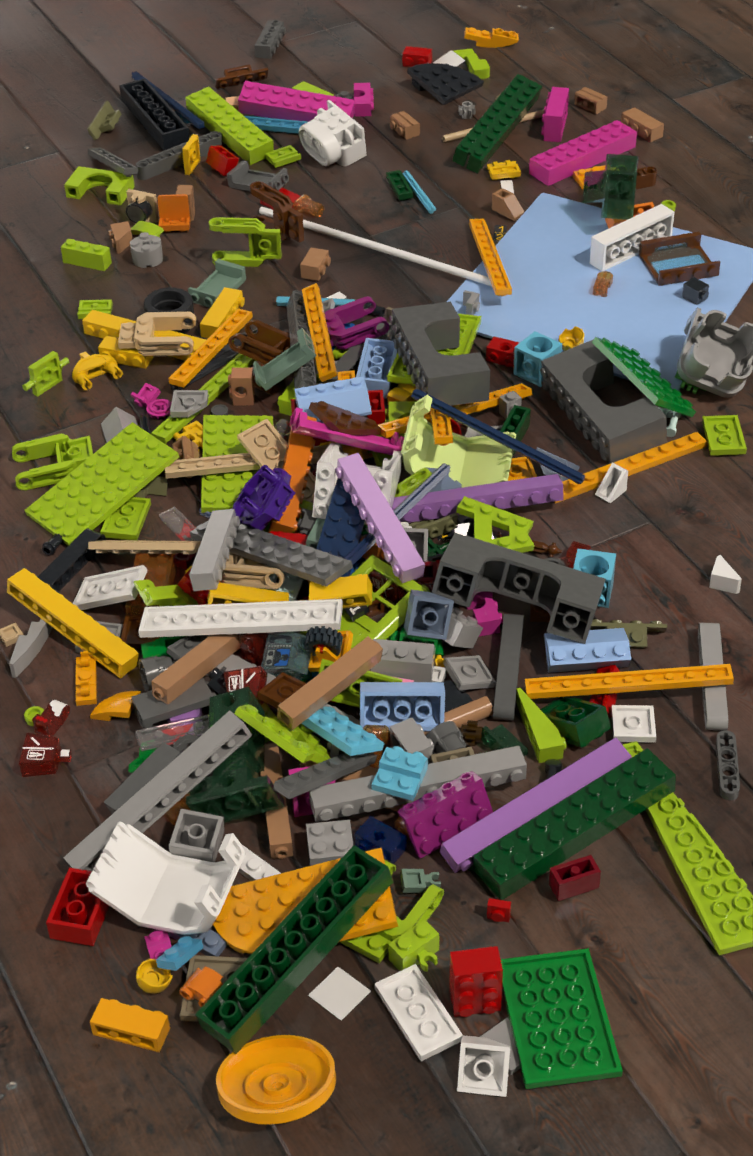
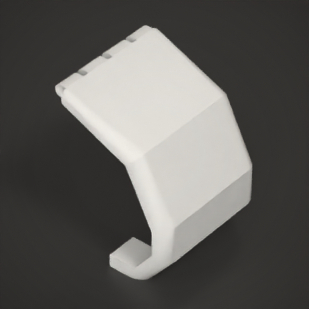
[86,822,244,935]

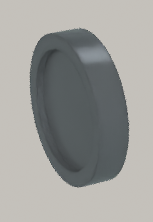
[211,404,228,415]

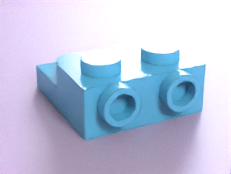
[372,746,428,801]

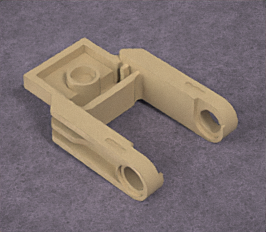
[118,312,196,356]
[220,553,285,589]

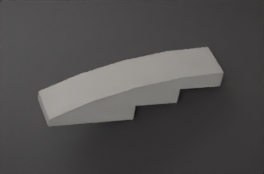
[9,619,52,678]

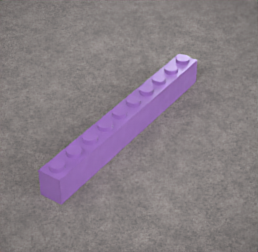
[392,474,563,523]
[440,737,632,873]

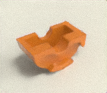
[179,966,223,1008]

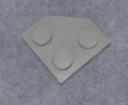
[170,390,209,418]

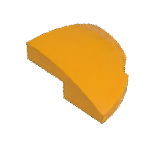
[90,691,141,721]

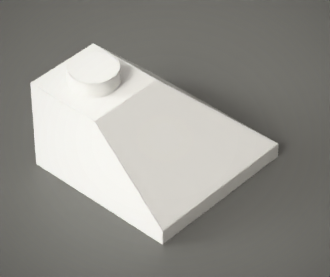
[457,1035,510,1097]

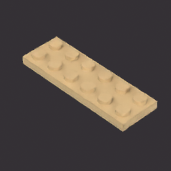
[237,419,316,516]
[88,540,201,554]

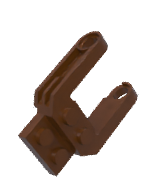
[250,181,304,243]
[228,319,291,364]

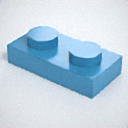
[156,936,203,971]

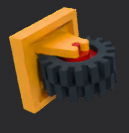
[304,626,353,672]

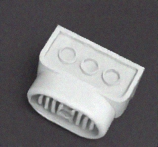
[299,100,367,166]

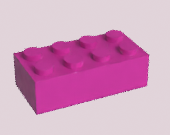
[541,87,569,142]

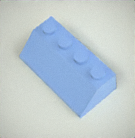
[356,338,398,399]
[294,376,372,423]
[544,628,631,673]
[360,682,445,731]

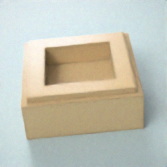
[0,623,24,647]

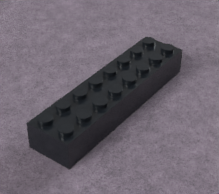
[119,78,190,150]

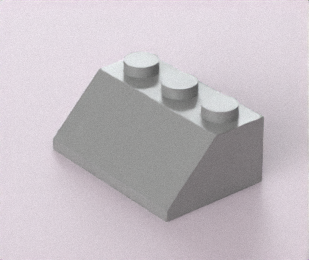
[371,639,436,682]

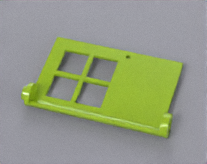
[298,554,430,649]

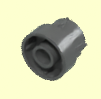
[139,656,173,692]
[426,721,467,754]

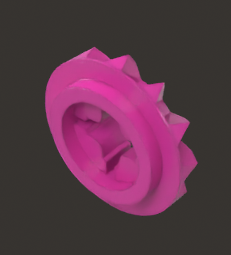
[146,399,172,419]

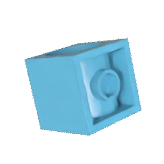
[514,331,562,387]
[573,549,616,608]

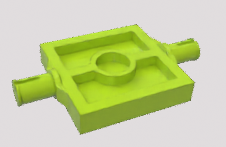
[22,351,70,397]

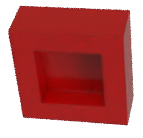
[487,898,511,922]

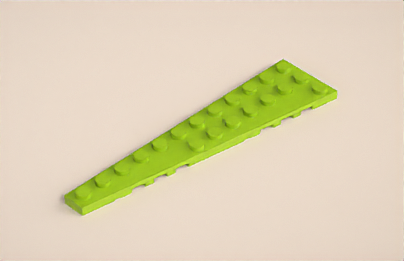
[623,741,753,955]

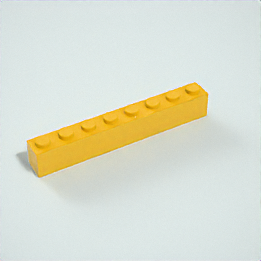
[82,310,206,361]
[7,568,139,679]

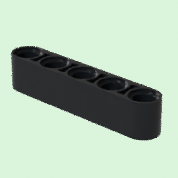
[38,528,106,592]

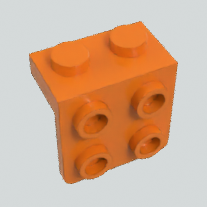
[157,194,190,232]

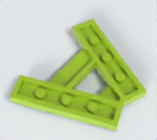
[456,496,534,553]
[234,704,330,763]

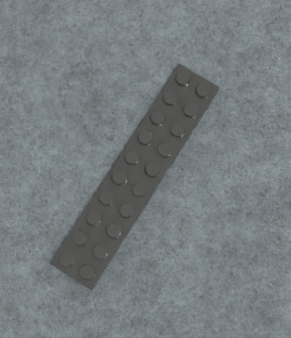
[190,520,353,586]

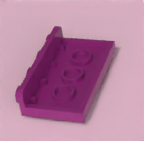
[398,771,493,859]

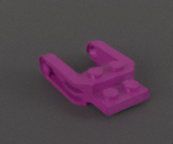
[325,296,390,350]

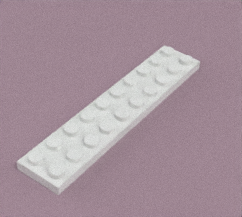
[138,599,343,638]

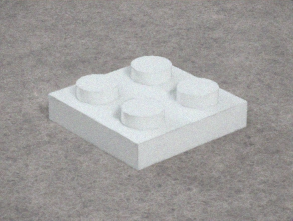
[611,705,656,742]

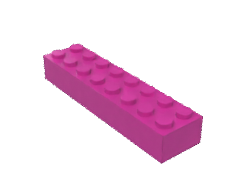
[238,81,355,122]
[529,120,637,186]

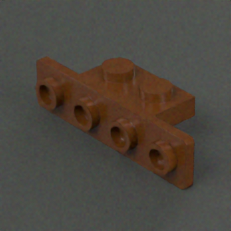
[215,64,269,89]

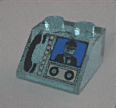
[260,632,311,680]

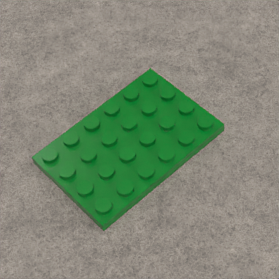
[592,337,696,417]
[501,948,623,1089]

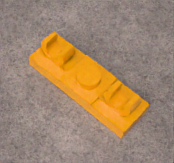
[76,651,97,706]

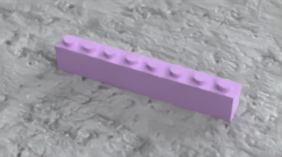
[335,453,425,583]

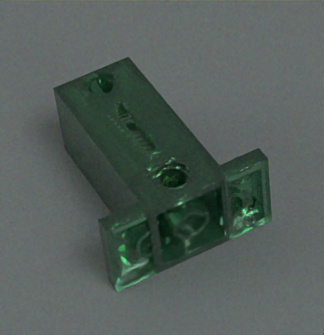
[582,154,639,220]

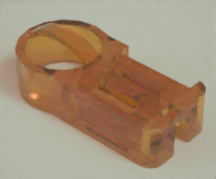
[593,271,613,297]

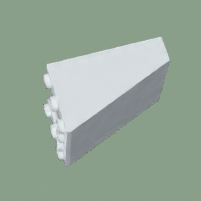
[312,442,402,525]

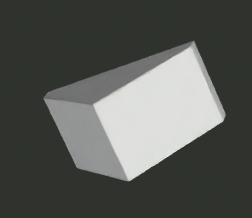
[595,462,628,503]
[709,555,742,594]

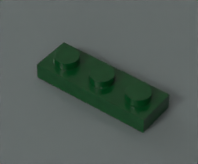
[386,170,413,200]

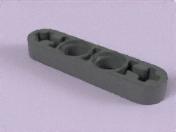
[716,730,740,801]

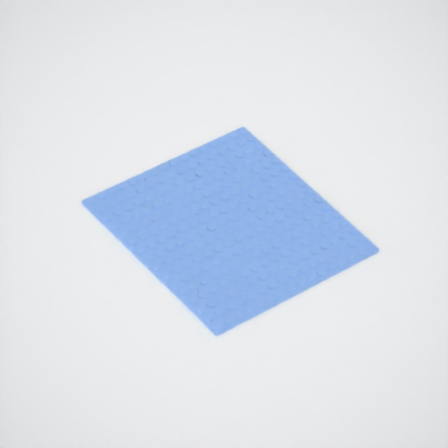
[447,193,753,391]

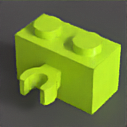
[388,919,439,972]

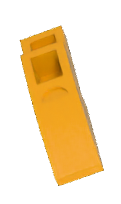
[464,27,519,47]

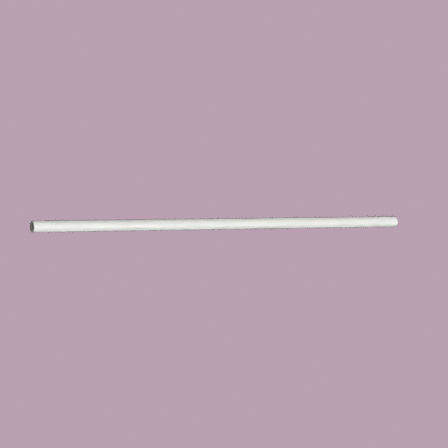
[259,207,492,287]

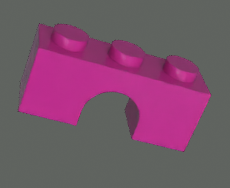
[354,83,374,117]
[467,591,503,637]

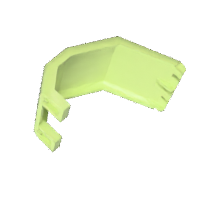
[401,395,516,488]

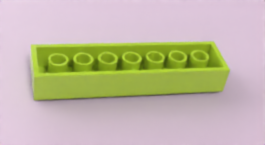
[185,87,274,165]

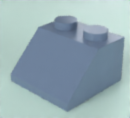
[403,590,454,640]

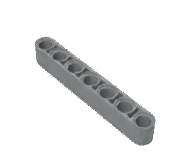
[698,623,728,731]

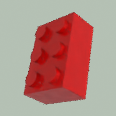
[46,867,109,946]
[449,946,503,1017]

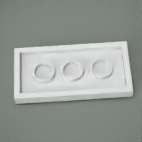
[73,565,148,610]
[374,964,463,1061]

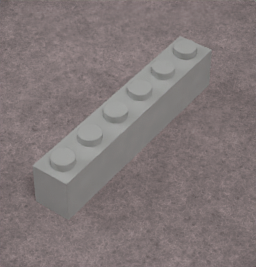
[189,509,240,591]

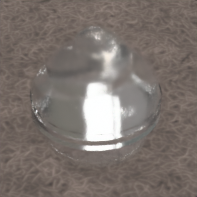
[275,419,291,437]

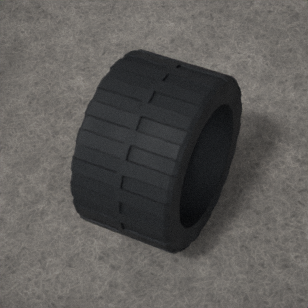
[144,287,194,334]

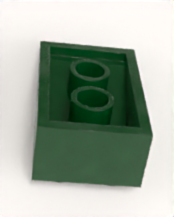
[540,696,611,748]

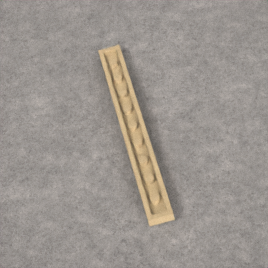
[164,444,344,479]

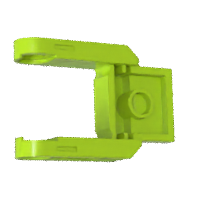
[209,217,282,267]
[12,433,93,490]
[341,860,444,963]

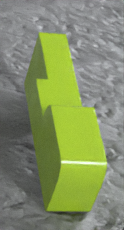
[453,48,490,79]
[133,580,199,606]

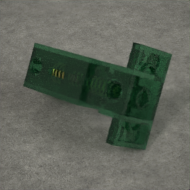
[186,687,284,823]

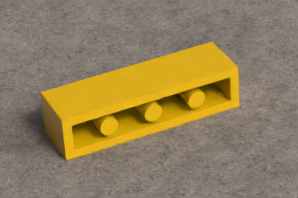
[200,287,245,338]
[207,582,289,605]

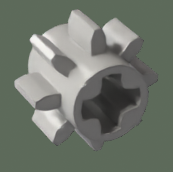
[458,101,476,119]

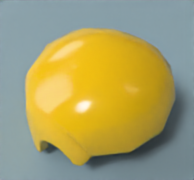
[558,326,585,351]
[136,959,173,994]

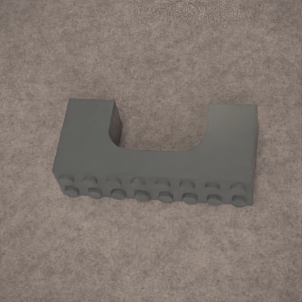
[389,301,490,409]
[540,339,667,464]
[432,532,606,644]

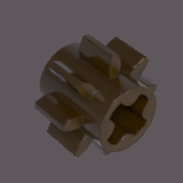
[461,720,483,746]

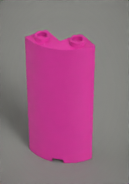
[290,408,404,456]

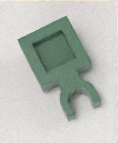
[400,869,441,893]

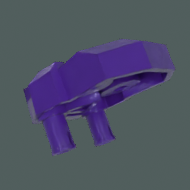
[233,465,295,530]

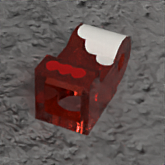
[32,700,70,739]

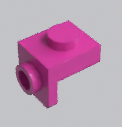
[131,383,161,407]
[145,931,172,959]

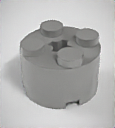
[130,232,163,268]

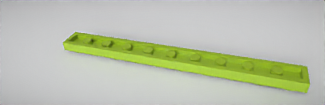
[151,353,256,444]

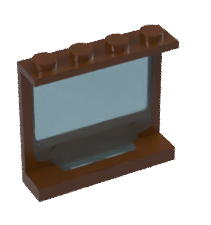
[639,232,721,286]

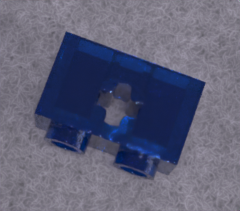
[355,816,407,864]

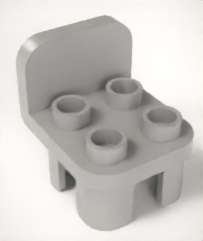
[677,307,753,398]

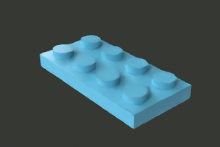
[302,706,384,756]

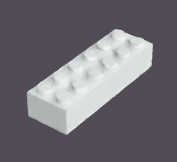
[590,204,674,272]

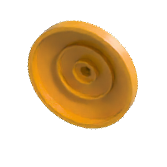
[216,1035,336,1124]

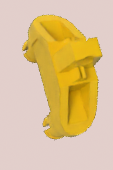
[72,351,123,390]

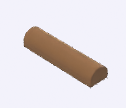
[424,696,493,736]

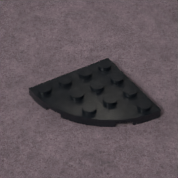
[407,63,484,105]

